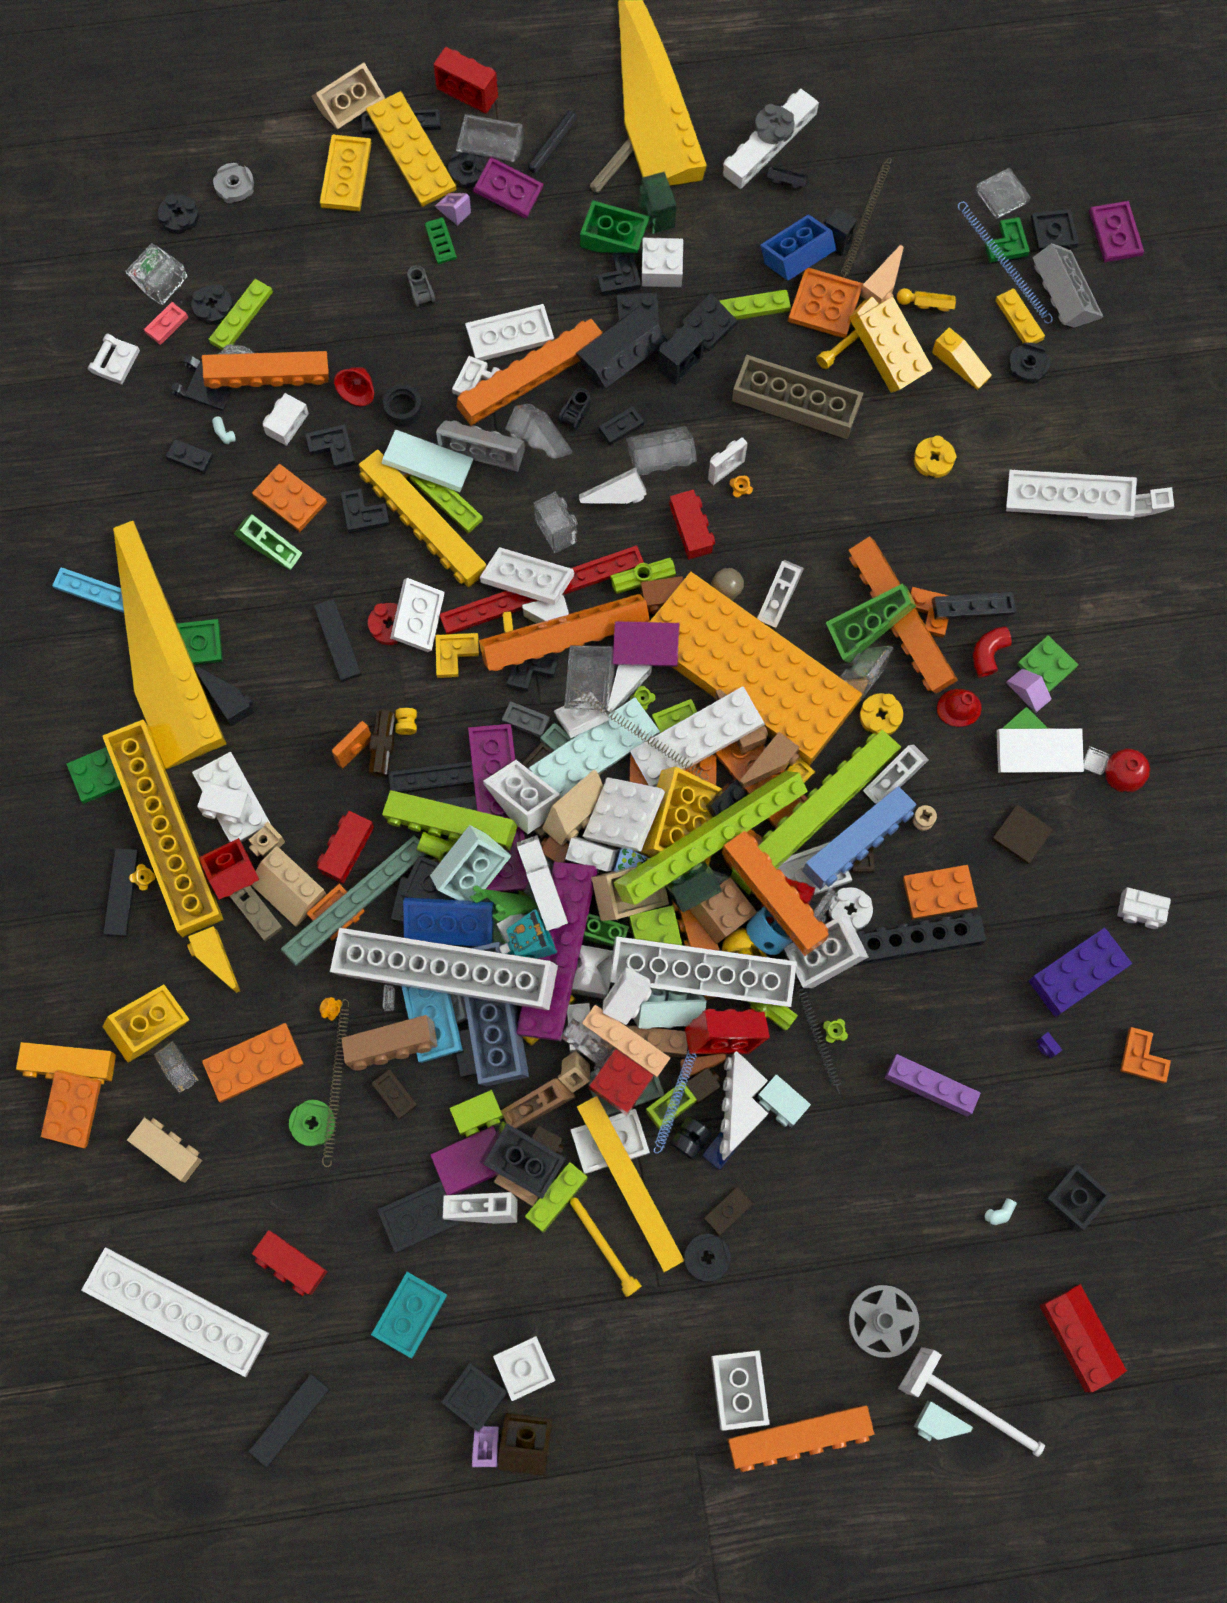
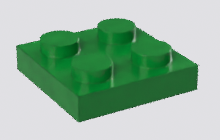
[176,619,223,665]
[67,747,122,804]

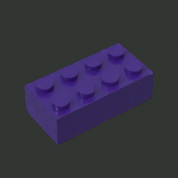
[1029,928,1132,1017]

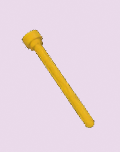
[816,329,859,369]
[570,1198,642,1297]

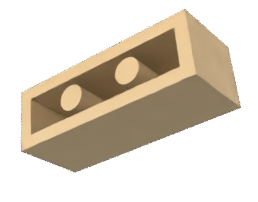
[127,1118,202,1183]

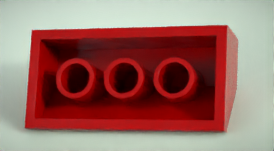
[1039,1284,1127,1392]

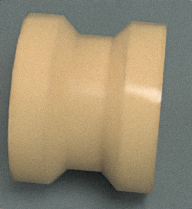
[913,805,937,831]

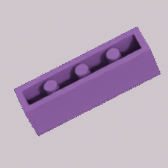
[884,1054,981,1117]

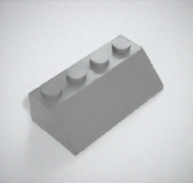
[1033,243,1103,328]
[436,420,525,472]

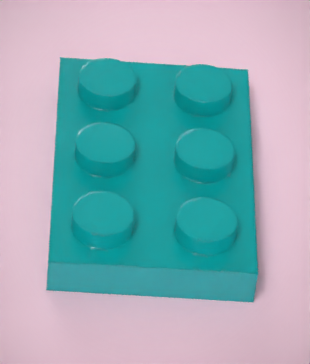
[371,1272,448,1359]

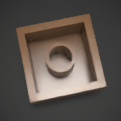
[690,878,757,944]

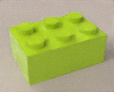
[628,906,682,946]

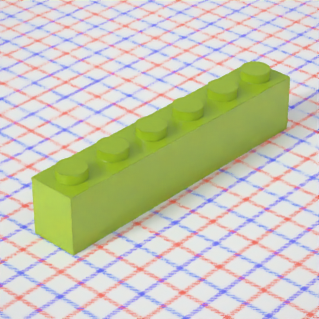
[382,790,518,851]

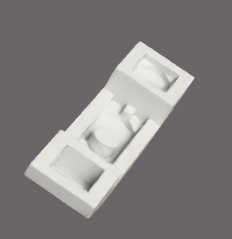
[1088,487,1174,519]

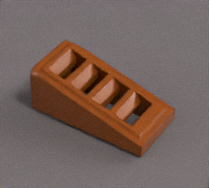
[680,1054,726,1080]

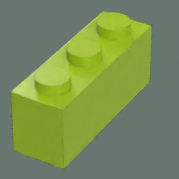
[525,1162,588,1233]

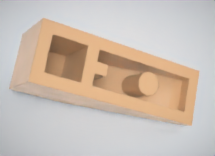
[860,245,904,304]

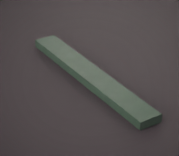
[281,835,427,966]

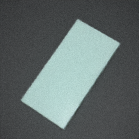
[382,430,473,492]

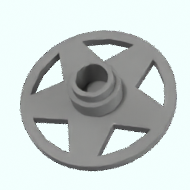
[849,1285,919,1358]

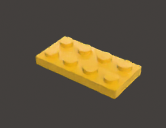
[320,135,372,211]

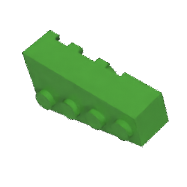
[826,583,916,663]

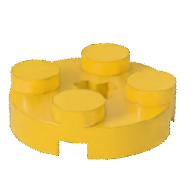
[914,436,956,478]
[860,693,903,735]

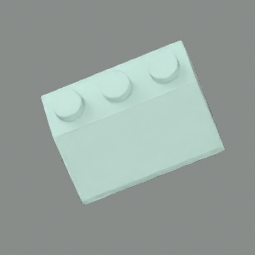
[430,825,511,901]
[634,988,706,1029]

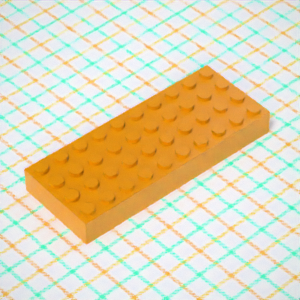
[650,572,862,766]

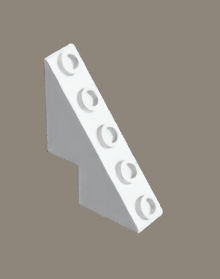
[517,835,568,931]
[720,1051,768,1160]

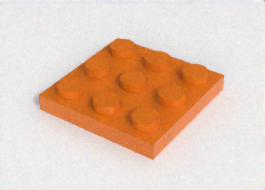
[788,268,863,338]

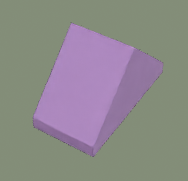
[435,193,471,225]
[1006,668,1051,713]
[472,1427,499,1467]

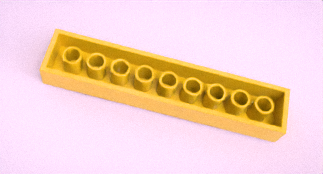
[102,720,224,937]

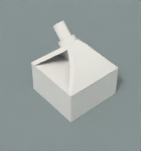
[571,945,613,999]

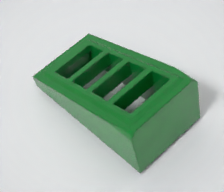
[425,218,457,264]

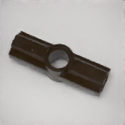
[369,710,395,778]

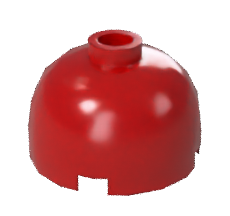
[1105,748,1150,792]

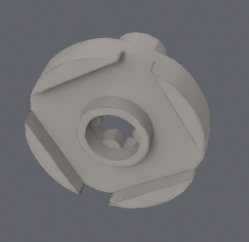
[213,163,254,203]

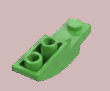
[583,913,629,947]

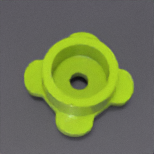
[630,686,655,710]
[823,1019,848,1043]

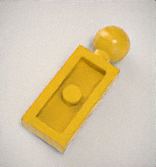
[897,288,956,311]

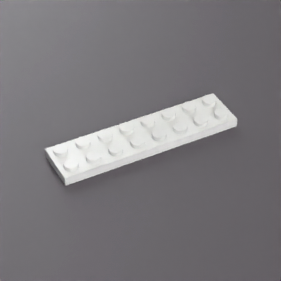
[82,1248,269,1377]

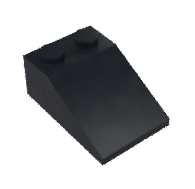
[479,1122,566,1199]

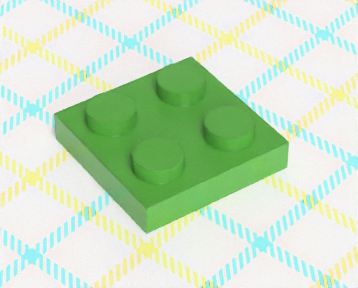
[1017,636,1078,692]

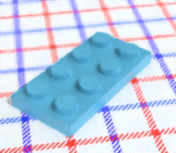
[402,986,463,1063]

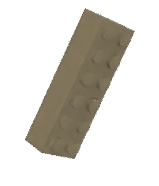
[732,355,863,439]

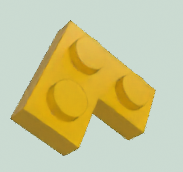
[436,633,479,678]

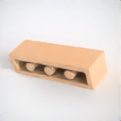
[582,1005,670,1078]

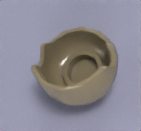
[711,568,744,601]

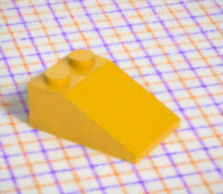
[103,985,189,1062]

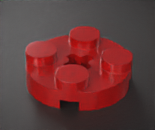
[368,603,398,645]

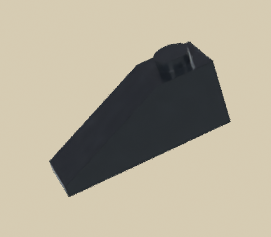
[195,667,253,726]

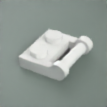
[88,334,140,384]

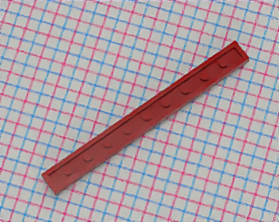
[439,545,644,635]

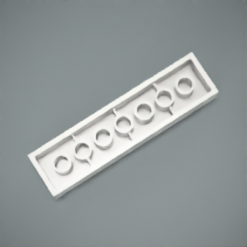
[609,937,797,1007]

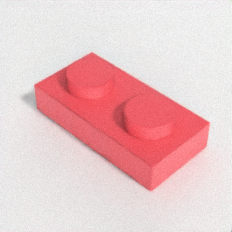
[144,302,188,345]

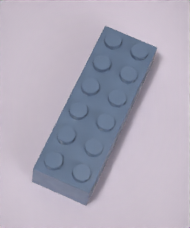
[464,942,529,1087]

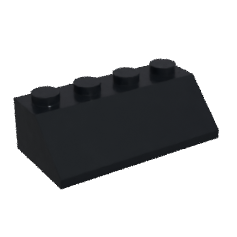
[576,307,668,388]

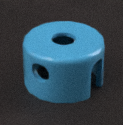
[746,906,792,955]

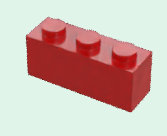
[669,490,715,560]
[317,811,374,884]
[252,1230,328,1296]

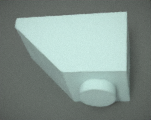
[914,1401,973,1441]

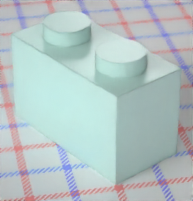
[757,1074,811,1128]

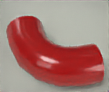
[973,626,1012,678]

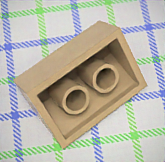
[311,63,385,129]
[542,770,603,846]
[252,846,327,927]

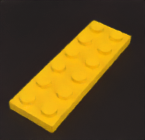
[366,91,457,207]

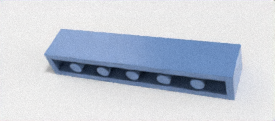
[802,786,917,890]

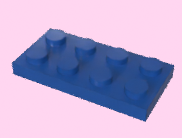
[403,897,493,946]

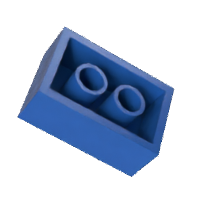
[760,214,836,281]

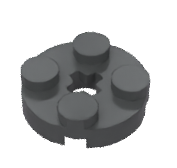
[755,104,795,144]

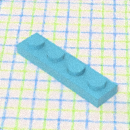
[52,567,124,613]

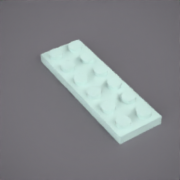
[529,698,660,799]

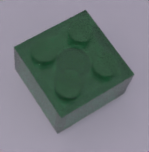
[638,172,677,234]
[665,861,722,912]

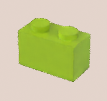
[646,1081,697,1130]
[450,1090,503,1137]

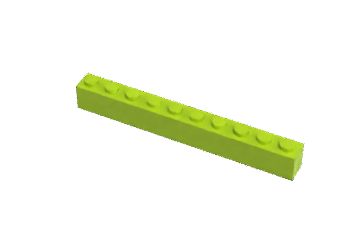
[731,730,901,895]
[613,771,808,905]

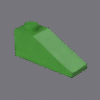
[234,514,302,570]

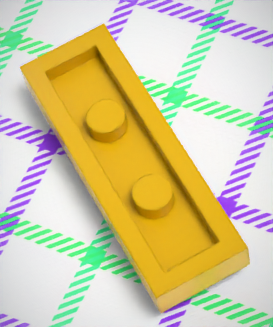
[995,289,1045,344]

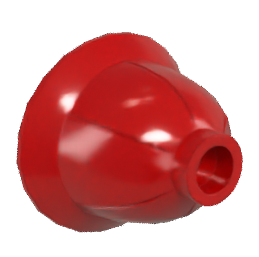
[334,367,374,406]
[937,689,982,727]

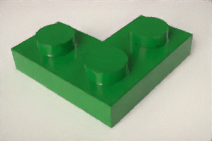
[985,217,1030,263]

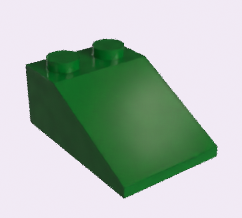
[580,200,650,252]

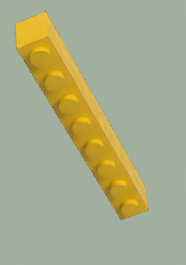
[359,450,487,588]

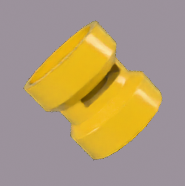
[395,708,417,735]

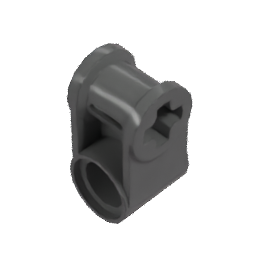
[407,265,436,308]

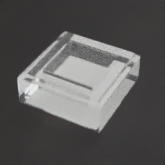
[1083,746,1110,775]
[383,985,395,1011]

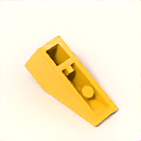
[932,328,991,390]
[187,926,240,993]

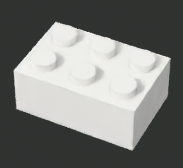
[784,916,868,988]
[711,1350,769,1430]

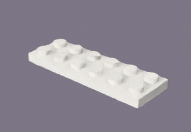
[1006,470,1137,519]
[630,686,765,787]

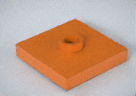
[332,721,371,769]

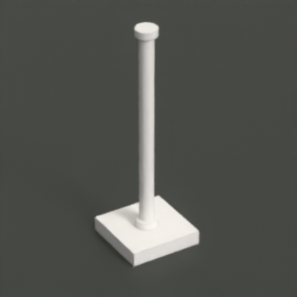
[898,1347,1045,1457]

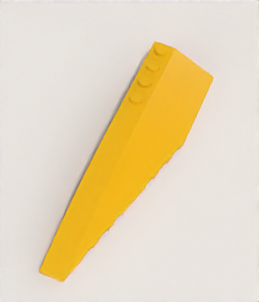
[618,0,707,189]
[113,520,226,770]

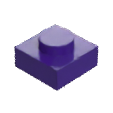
[1037,1032,1062,1059]

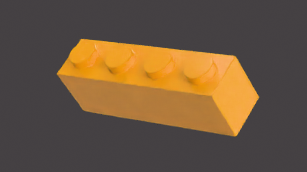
[16,1042,116,1085]

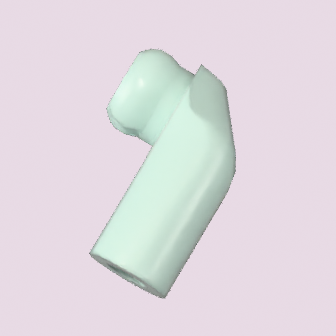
[212,417,236,444]
[985,1198,1017,1225]

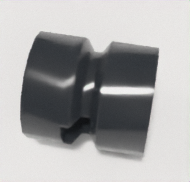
[669,1116,711,1160]

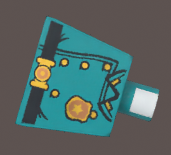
[500,909,557,959]

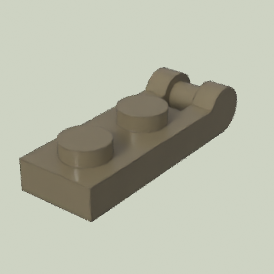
[230,886,283,942]

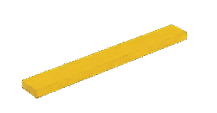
[577,1096,684,1272]

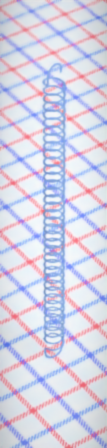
[958,202,1052,324]
[654,1050,697,1153]

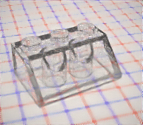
[456,114,524,162]
[626,426,697,475]

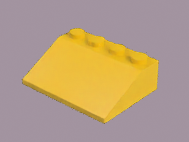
[641,766,722,873]

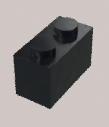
[824,208,857,256]

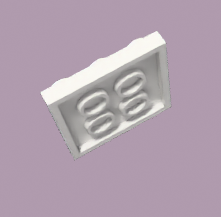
[583,777,665,852]

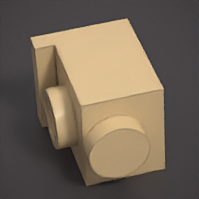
[249,821,285,858]
[558,1051,590,1093]

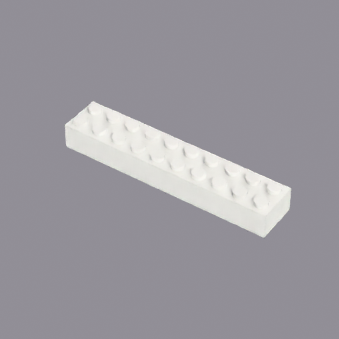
[330,928,558,1010]

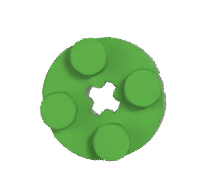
[289,1100,336,1147]

